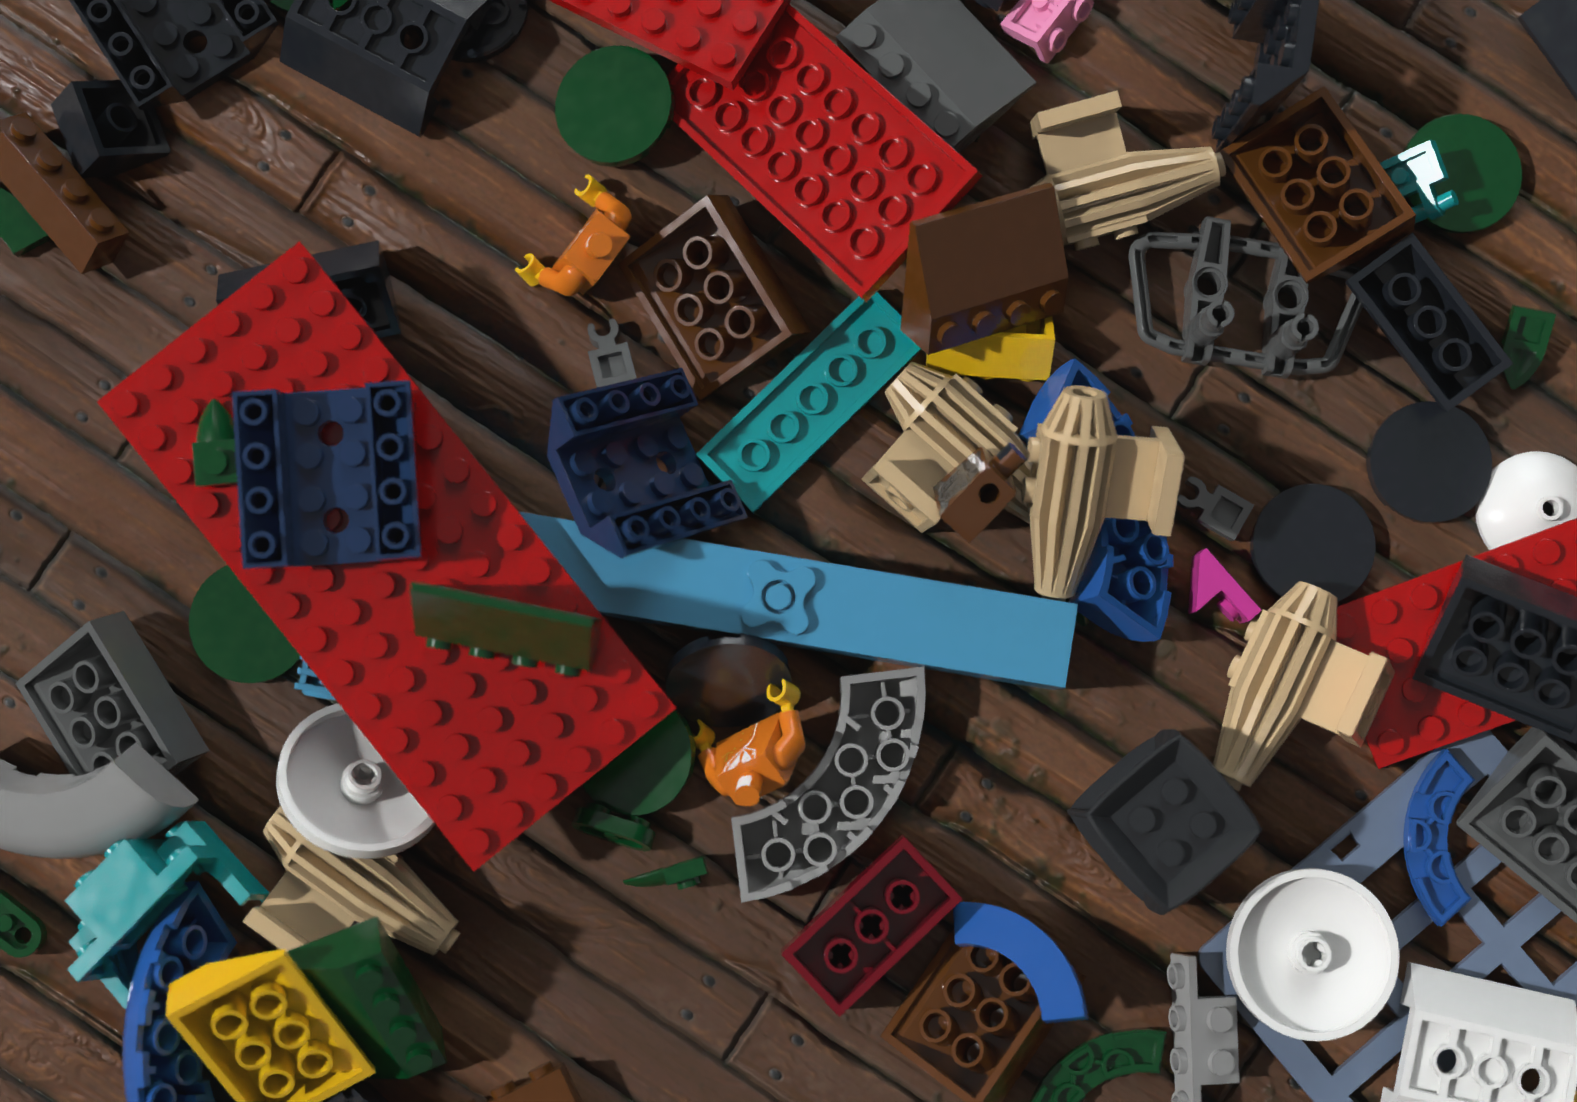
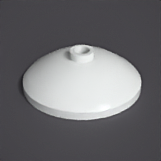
[1475,451,1577,550]

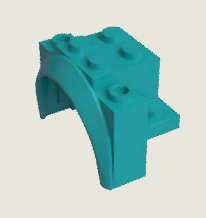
[65,821,270,1010]

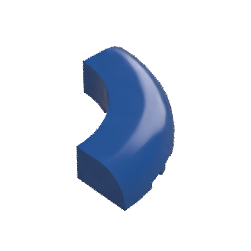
[1018,358,1174,642]
[122,881,237,1102]

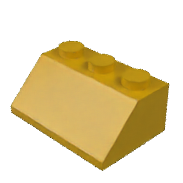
[926,316,1055,382]

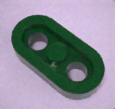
[571,803,656,851]
[0,889,47,958]

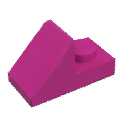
[1188,548,1262,624]

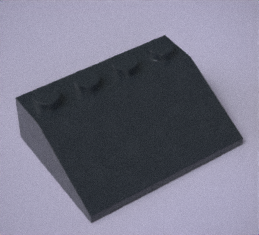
[1412,555,1577,744]

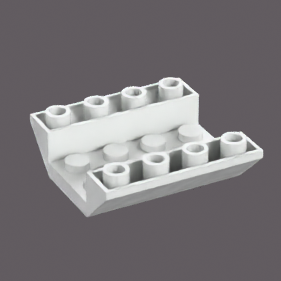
[1380,962,1577,1102]

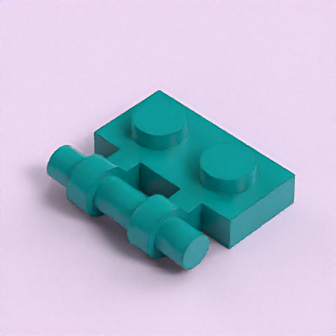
[1380,140,1459,223]

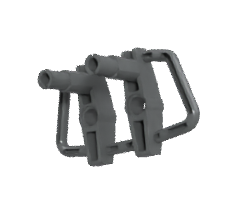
[1129,216,1363,379]

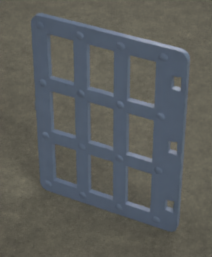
[1197,730,1577,1102]

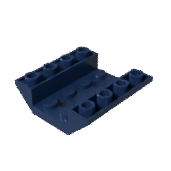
[547,368,748,559]
[232,380,422,569]

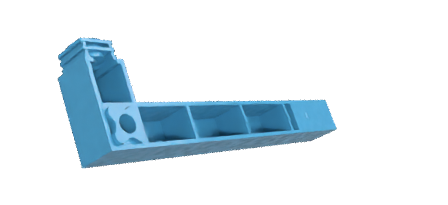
[294,512,1078,701]

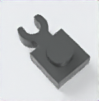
[588,318,637,388]
[1176,477,1254,542]

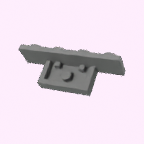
[1167,953,1239,1102]

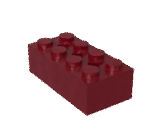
[781,835,962,1017]

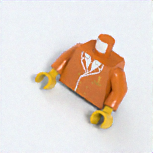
[515,175,632,296]
[692,679,805,806]

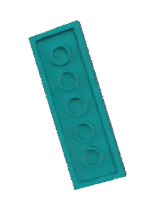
[696,292,922,514]

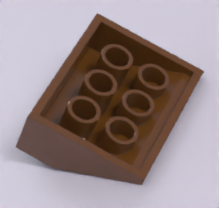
[1219,86,1416,284]
[900,183,1069,355]
[618,195,812,400]
[880,898,1086,1102]

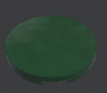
[555,45,675,167]
[1403,114,1522,234]
[189,565,302,684]
[582,709,696,815]

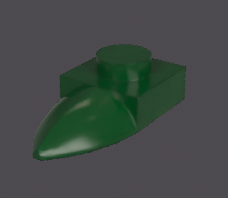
[1501,304,1556,389]
[192,399,237,487]
[623,855,708,890]

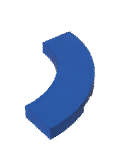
[1403,749,1475,927]
[953,902,1088,1023]

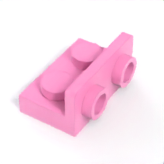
[1000,0,1094,64]

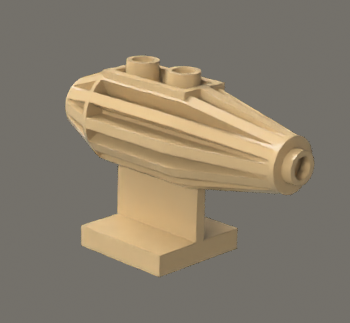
[1028,90,1226,251]
[861,361,1032,533]
[1021,386,1185,602]
[1213,581,1395,791]
[243,806,461,956]

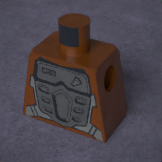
[933,442,1027,544]

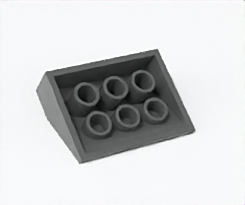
[836,0,1036,154]
[15,611,210,776]
[1456,727,1577,923]

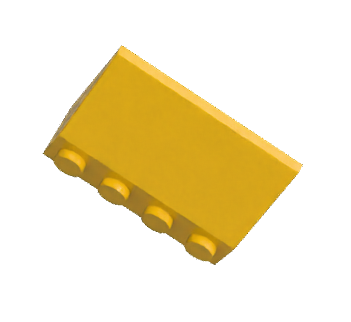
[166,949,376,1102]

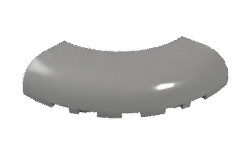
[731,667,926,903]
[0,743,199,859]

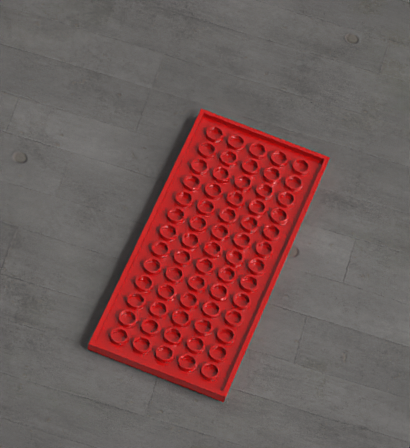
[97,241,677,871]

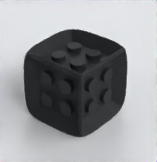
[1067,729,1262,915]

